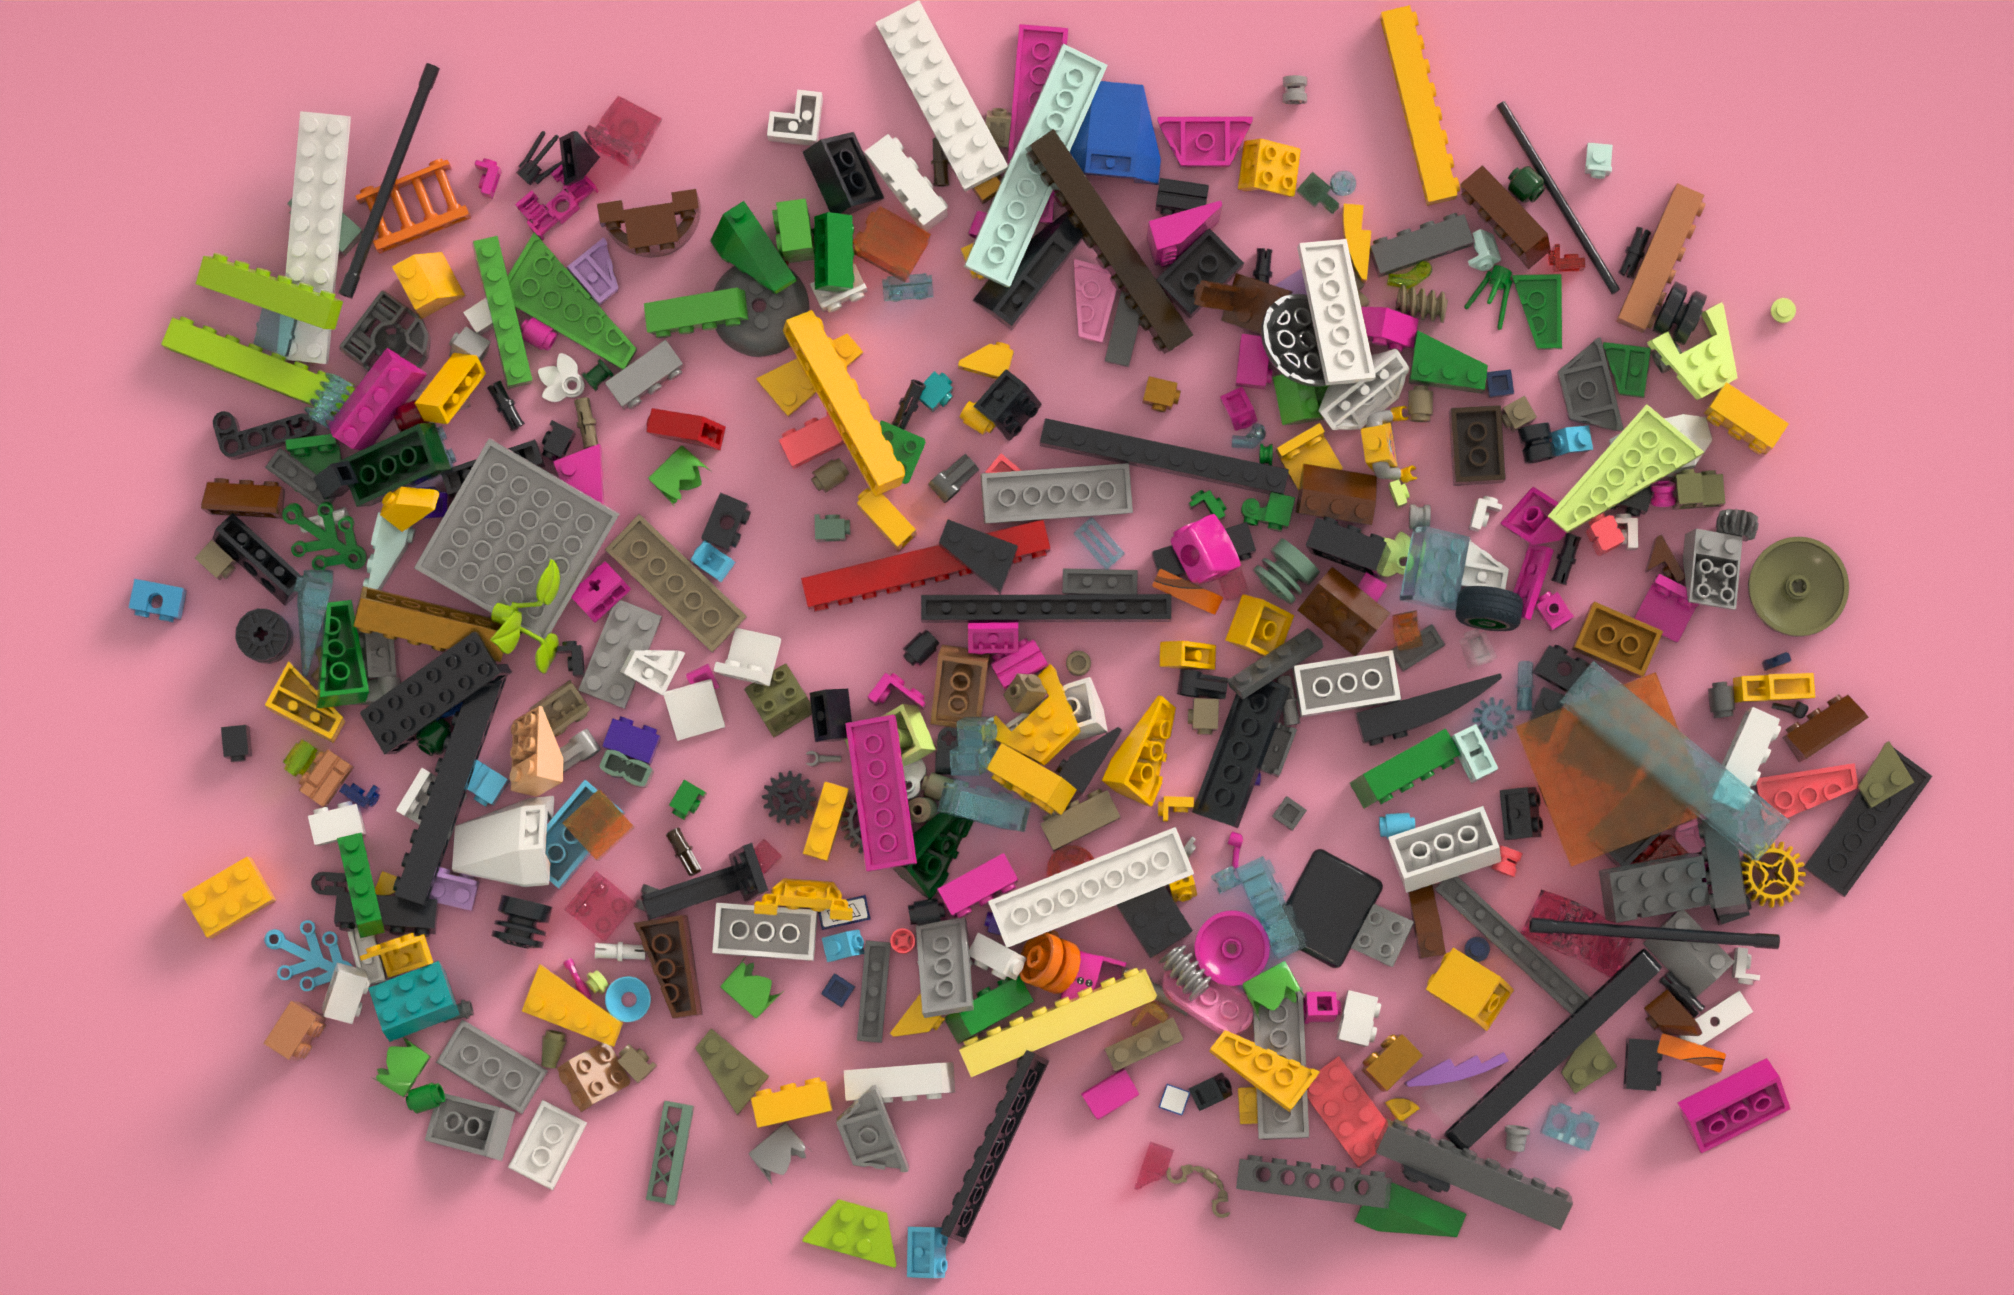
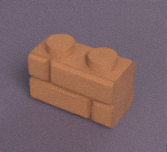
[299,749,354,807]

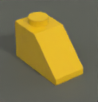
[958,342,1014,380]
[380,487,439,532]
[1159,641,1216,670]
[890,994,945,1037]

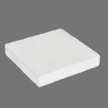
[663,679,725,741]

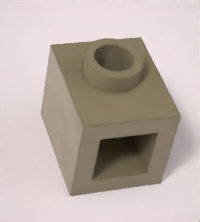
[1501,396,1537,433]
[195,540,237,580]
[1003,673,1047,714]
[1188,698,1219,735]

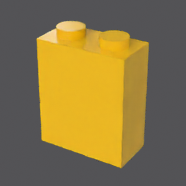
[857,487,917,552]

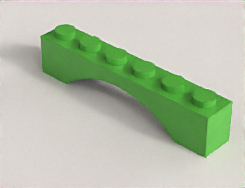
[472,236,532,389]

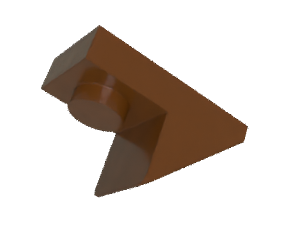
[1645,534,1685,583]

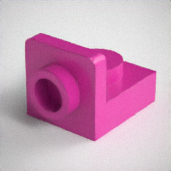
[474,158,502,199]
[1220,387,1258,431]

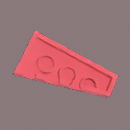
[1756,763,1858,828]

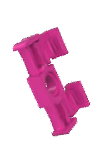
[515,164,599,240]

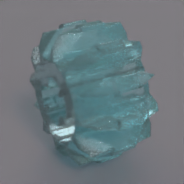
[1472,697,1515,740]

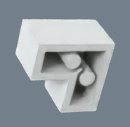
[767,90,823,146]
[1336,990,1381,1047]

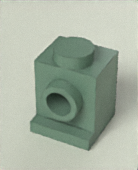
[814,514,850,542]

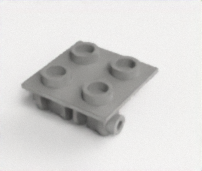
[1351,904,1414,967]

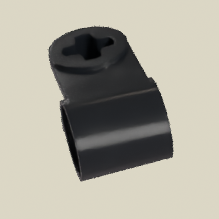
[935,727,961,775]

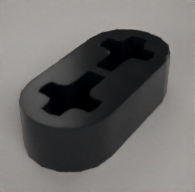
[311,872,349,896]

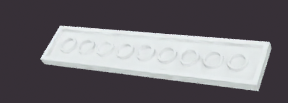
[278,111,351,364]

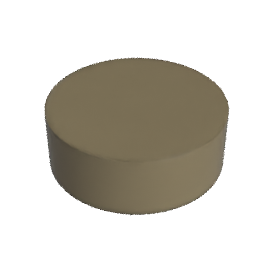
[1066,651,1091,676]

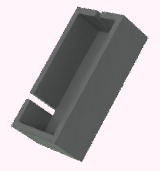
[1599,853,1710,923]

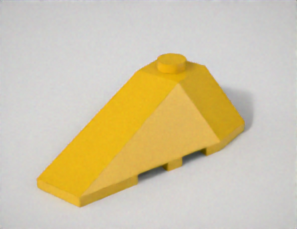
[1102,695,1176,807]

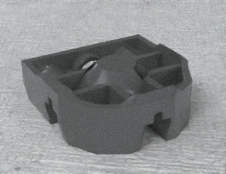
[340,290,431,372]

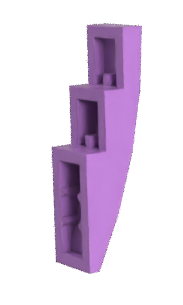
[1404,1052,1509,1087]

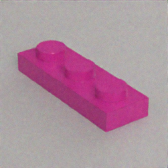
[1513,543,1554,620]

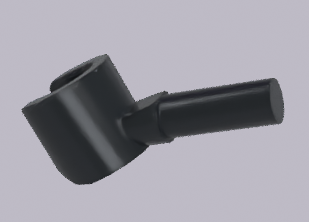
[1772,701,1809,719]

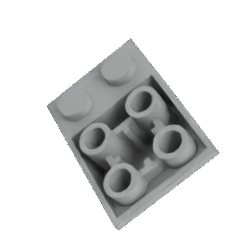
[1683,529,1743,610]

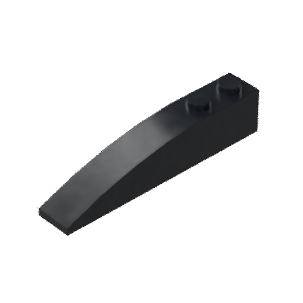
[1355,673,1502,746]

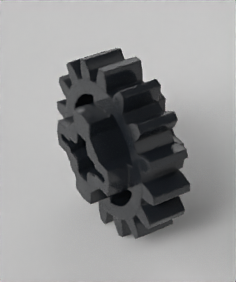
[762,771,817,825]

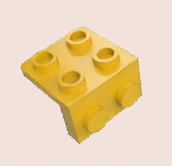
[359,933,433,978]

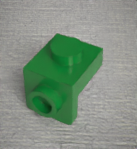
[1188,490,1227,521]

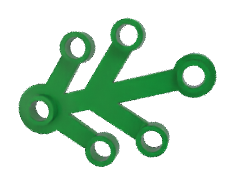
[282,501,367,571]

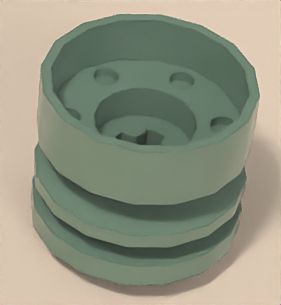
[1253,538,1320,604]

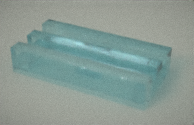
[1073,517,1125,569]

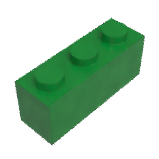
[814,212,855,293]

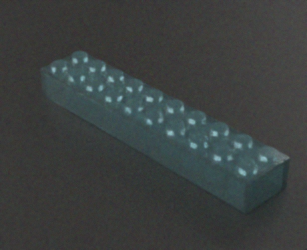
[1559,661,1790,862]

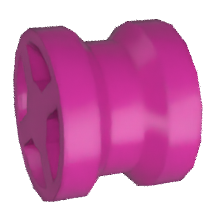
[1650,481,1676,507]

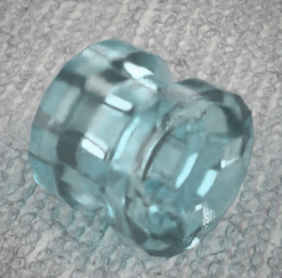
[1210,865,1241,894]

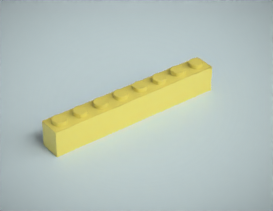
[959,967,1157,1077]

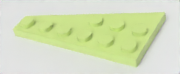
[1548,404,1704,533]

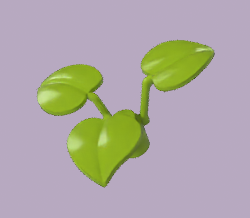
[490,559,560,674]

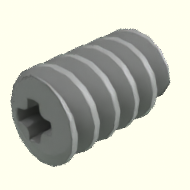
[1158,945,1211,1002]

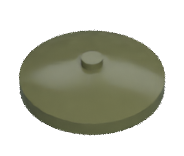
[1748,537,1849,637]

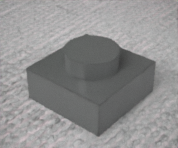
[1272,796,1307,831]

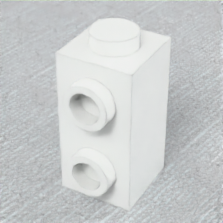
[969,933,1027,980]

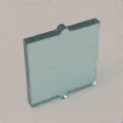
[253,308,297,357]

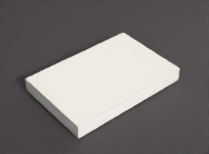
[508,1100,587,1190]

